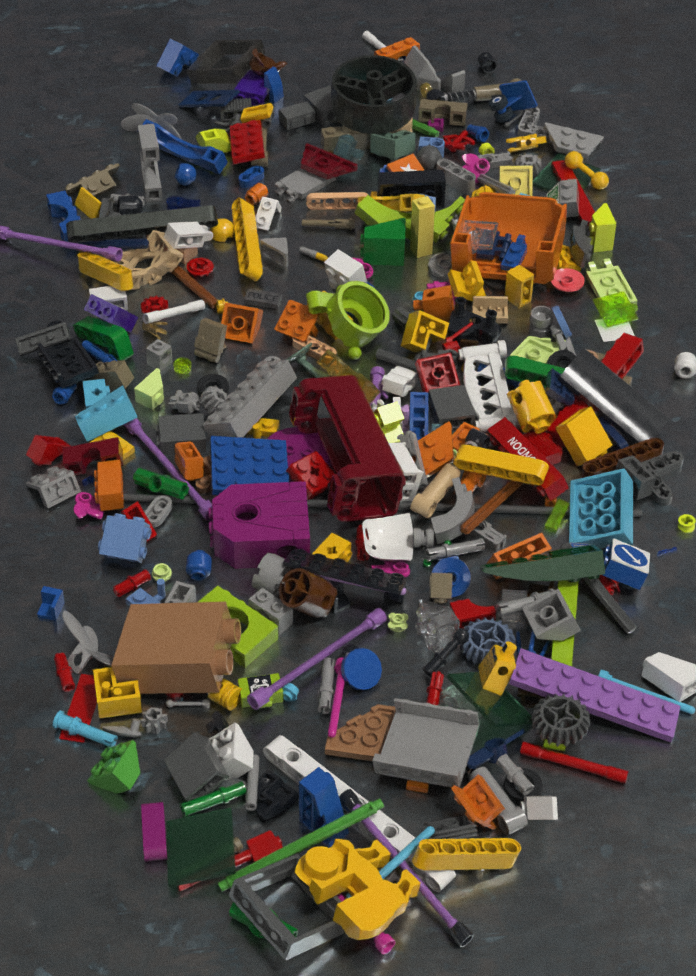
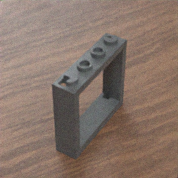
[229,854,345,961]

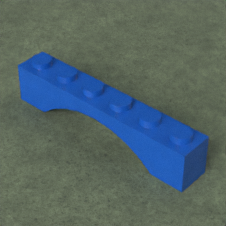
[137,119,228,175]

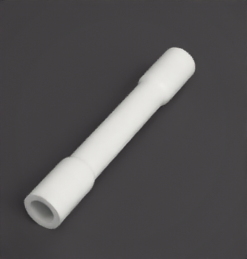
[362,31,404,63]
[142,300,205,324]

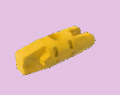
[506,134,546,153]

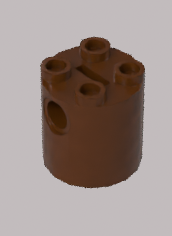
[279,568,337,618]

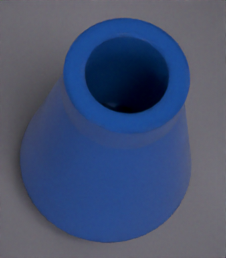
[466,124,489,142]
[52,384,77,405]

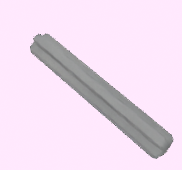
[477,174,515,194]

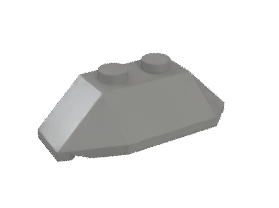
[404,45,441,92]

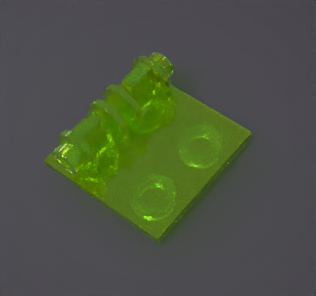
[593,291,639,328]

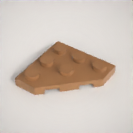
[325,704,396,761]

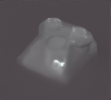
[462,220,499,254]

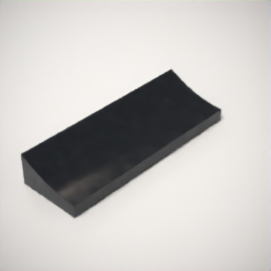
[557,348,670,444]

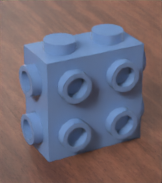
[98,513,151,564]

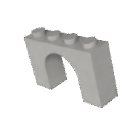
[138,124,163,202]

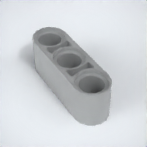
[436,158,476,194]

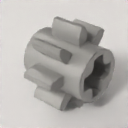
[141,707,168,734]

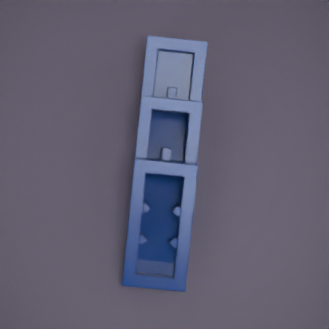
[409,392,429,441]

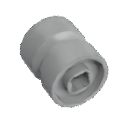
[529,306,554,338]

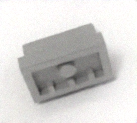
[26,466,81,508]

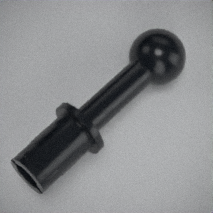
[422,628,469,677]

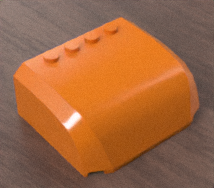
[450,192,567,284]

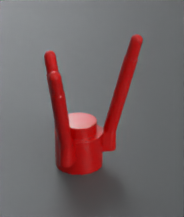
[442,322,473,353]

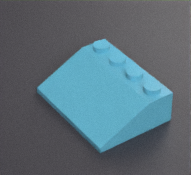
[569,468,633,548]

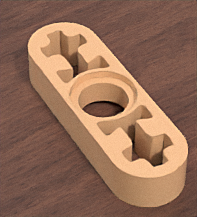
[292,336,337,364]

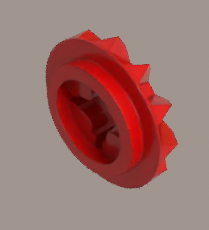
[186,258,214,278]
[141,295,169,314]

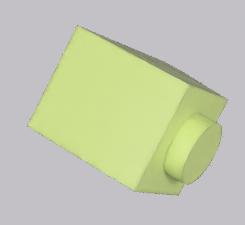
[134,368,164,410]

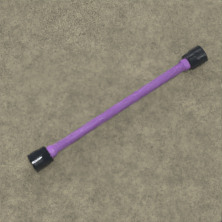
[339,789,474,947]

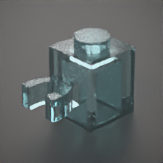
[333,134,365,160]

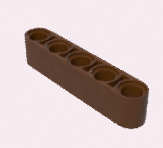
[581,438,664,478]

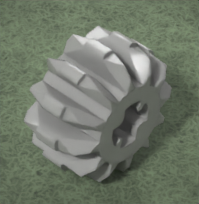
[514,153,542,177]
[200,386,228,414]

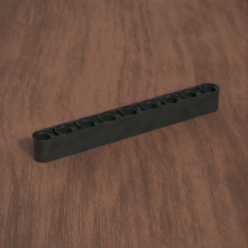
[66,206,218,243]

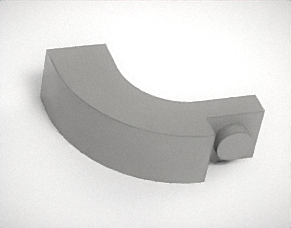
[431,477,475,544]

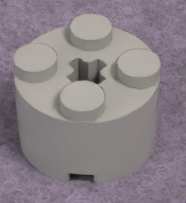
[252,553,294,599]

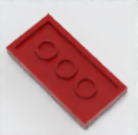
[230,119,265,164]

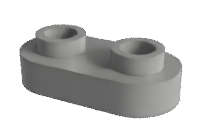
[145,496,172,528]

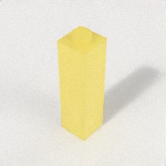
[410,196,435,258]

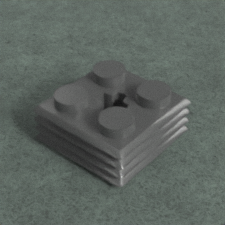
[424,815,478,839]

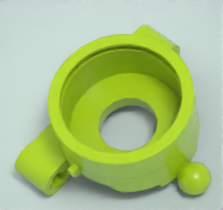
[306,281,390,360]

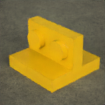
[447,260,486,301]

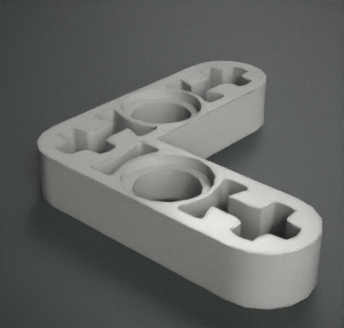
[517,107,553,144]

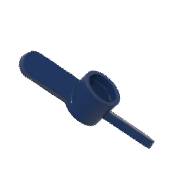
[467,728,525,769]

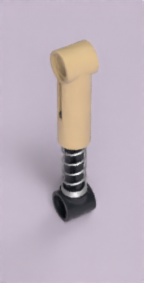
[410,428,491,519]

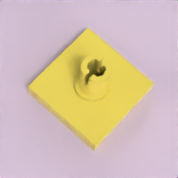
[499,166,533,196]

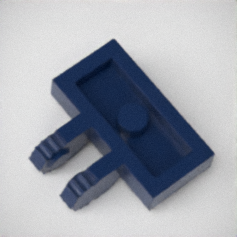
[545,368,575,406]

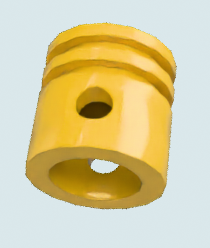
[208,678,242,711]

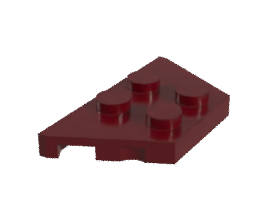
[301,143,358,180]

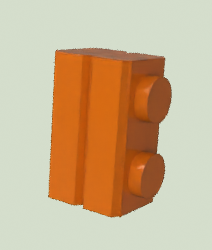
[175,441,203,481]

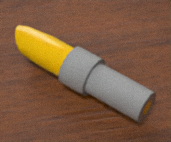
[299,246,328,262]

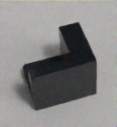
[329,581,351,614]

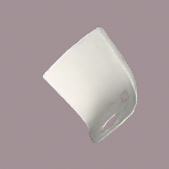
[362,513,413,561]

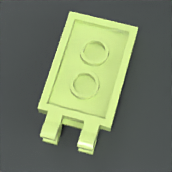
[585,258,638,312]

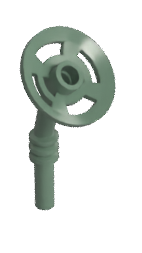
[286,342,329,378]

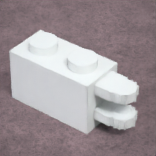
[164,222,214,249]

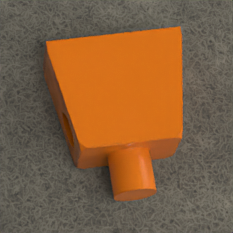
[413,285,454,322]

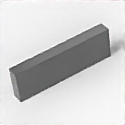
[15,322,71,356]

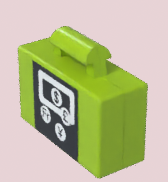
[238,673,283,709]

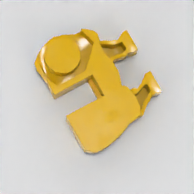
[295,839,421,940]

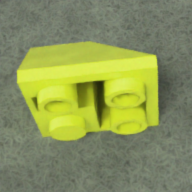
[195,129,232,153]

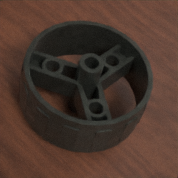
[331,55,417,134]

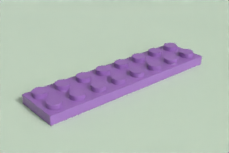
[509,649,681,743]

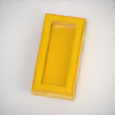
[240,103,273,123]

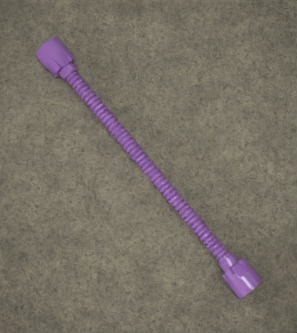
[0,226,123,262]
[123,418,213,521]
[247,608,387,710]

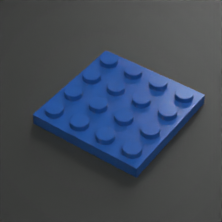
[210,436,289,495]

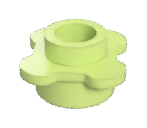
[388,613,408,632]

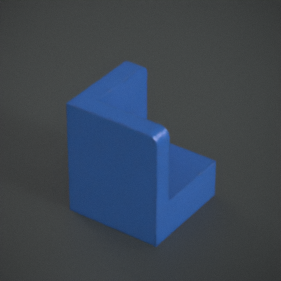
[37,586,64,621]

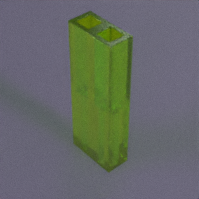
[545,498,570,533]

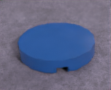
[341,648,382,690]

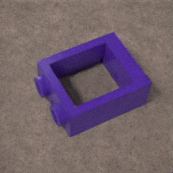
[84,294,139,333]

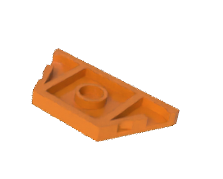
[412,421,454,478]

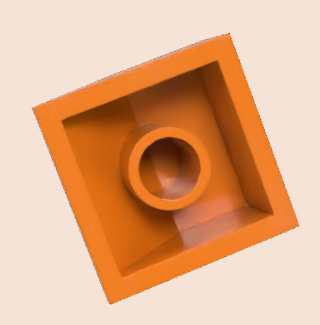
[221,302,263,344]

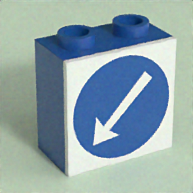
[603,538,650,590]

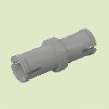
[496,754,535,796]

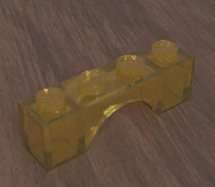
[316,349,380,403]

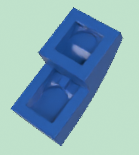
[264,66,284,104]

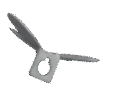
[121,103,181,139]
[62,611,114,674]

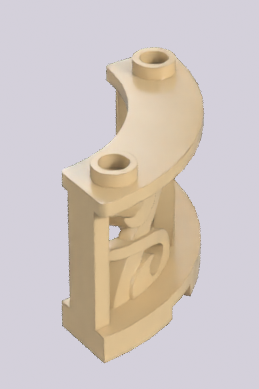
[113,230,184,290]

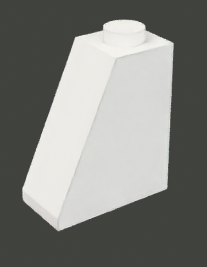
[641,652,696,702]

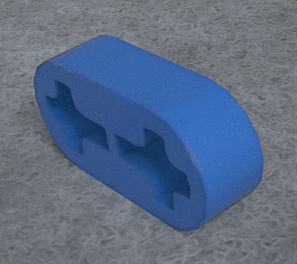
[238,166,264,188]

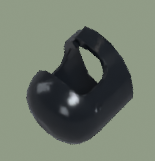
[117,196,143,215]

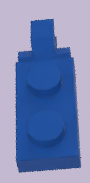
[501,234,527,271]

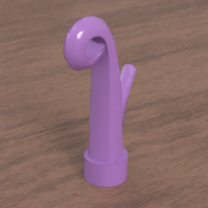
[369,366,388,405]

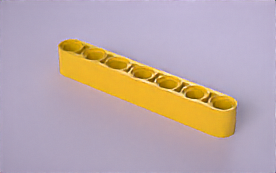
[231,197,263,282]

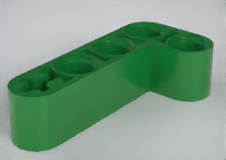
[73,316,134,361]

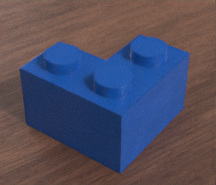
[157,38,199,77]

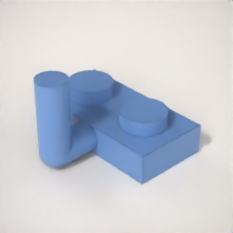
[126,579,166,607]

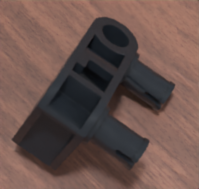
[447,297,502,346]

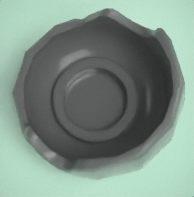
[417,145,442,170]

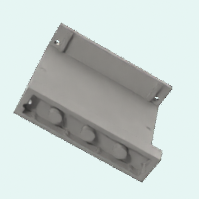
[372,698,480,788]

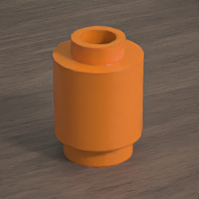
[245,183,268,205]

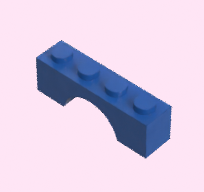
[46,191,81,242]

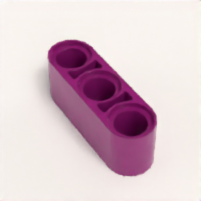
[141,802,167,862]

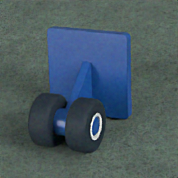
[489,80,538,123]

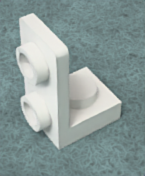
[255,196,282,231]

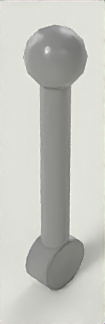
[166,699,210,708]

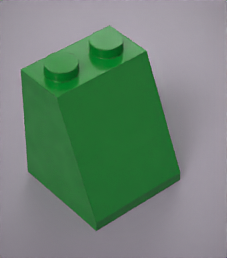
[360,218,406,266]

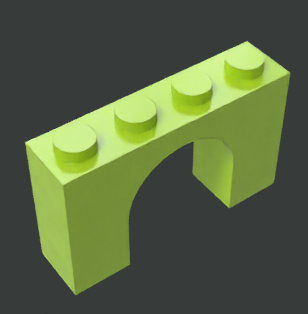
[198,586,278,668]

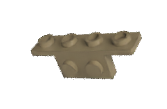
[64,163,120,197]

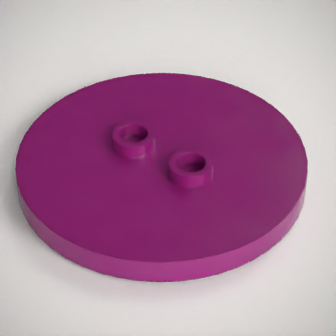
[267,427,333,483]

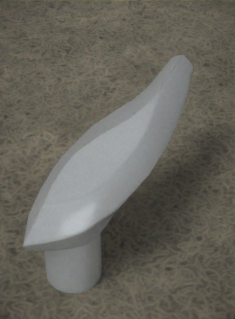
[102,718,141,737]

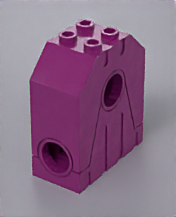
[209,481,310,569]

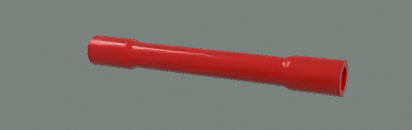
[520,741,629,784]

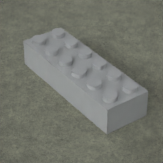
[203,359,297,438]

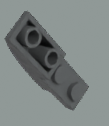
[569,220,593,268]

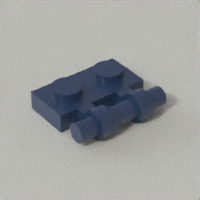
[476,230,512,262]

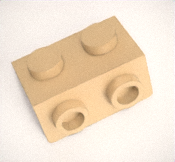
[472,296,508,324]

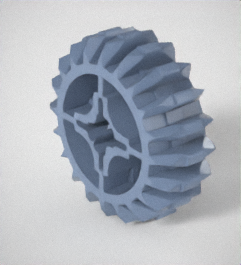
[460,617,515,665]

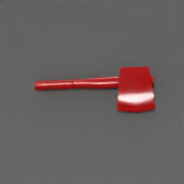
[176,830,283,891]

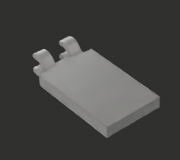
[275,168,337,202]

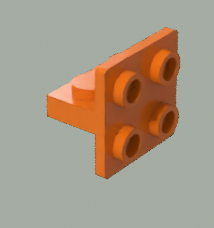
[274,300,320,342]
[451,774,505,830]

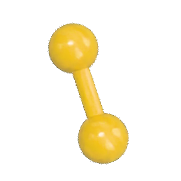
[565,151,609,190]

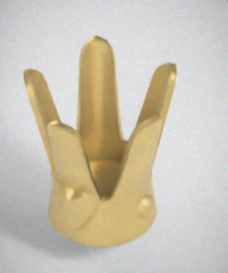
[142,321,168,339]

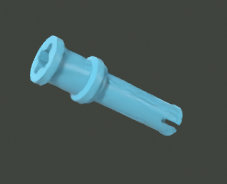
[52,710,118,747]

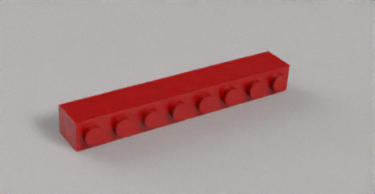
[547,333,644,449]

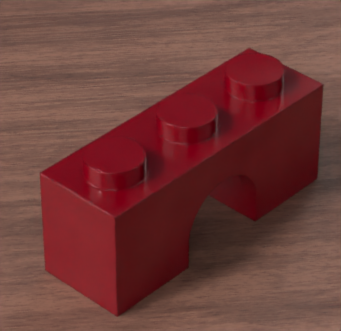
[63,437,123,475]

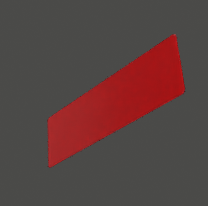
[59,674,97,742]

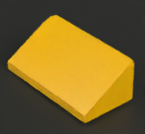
[75,187,102,219]

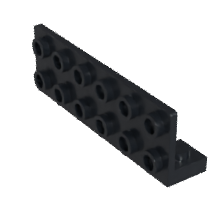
[283,549,409,603]

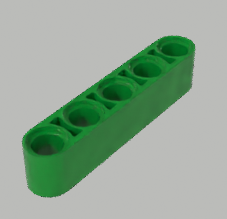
[505,355,566,388]

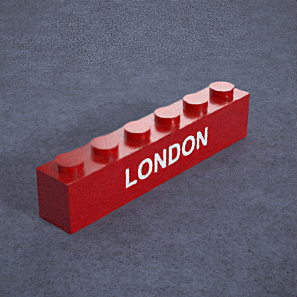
[487,417,569,501]

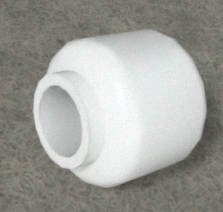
[674,352,696,379]

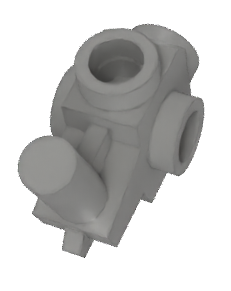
[168,390,201,414]

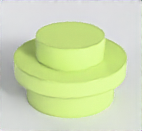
[152,563,172,581]

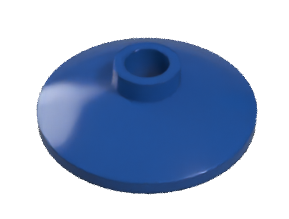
[431,558,471,598]

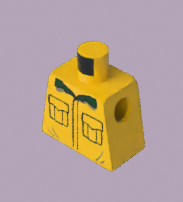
[478,641,517,696]

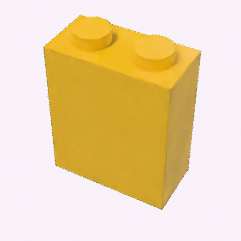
[555,406,612,466]

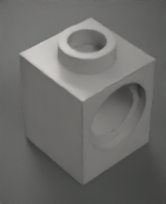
[146,339,173,372]

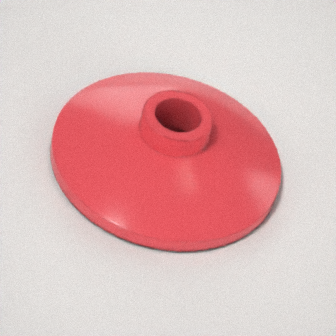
[550,268,585,292]

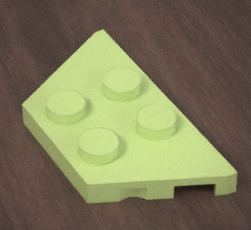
[510,336,566,364]

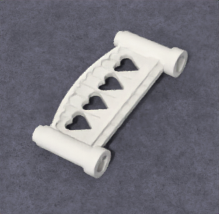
[458,340,522,432]

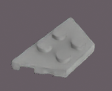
[543,122,604,159]

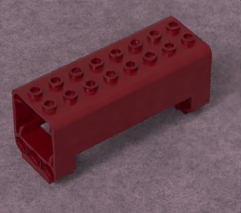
[289,375,406,522]

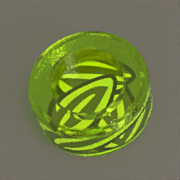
[174,357,192,374]

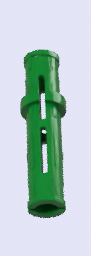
[180,781,246,817]

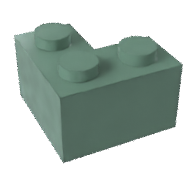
[370,130,415,160]

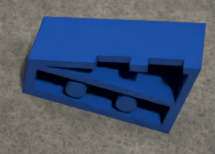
[299,767,349,848]

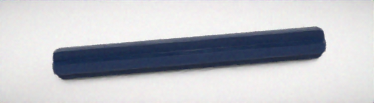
[76,238,149,251]

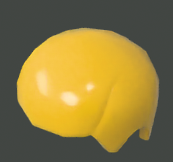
[209,218,235,242]

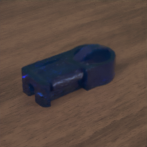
[166,196,201,210]

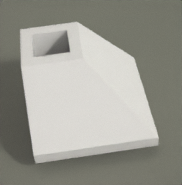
[209,723,253,778]

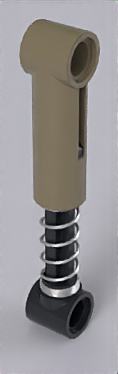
[427,78,521,102]

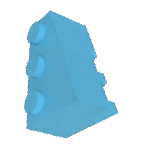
[75,385,138,442]

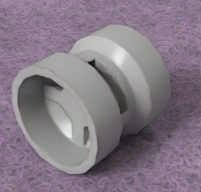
[413,528,434,548]

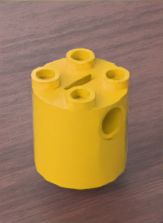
[506,380,557,434]

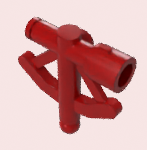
[443,130,475,152]

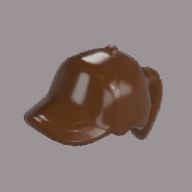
[250,48,287,76]

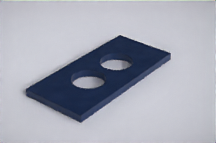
[178,90,240,108]

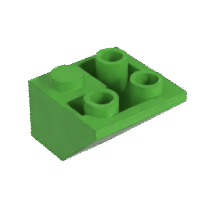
[87,740,140,794]

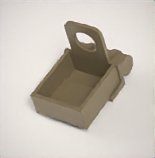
[194,318,227,363]

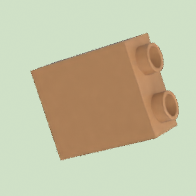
[111,602,241,694]

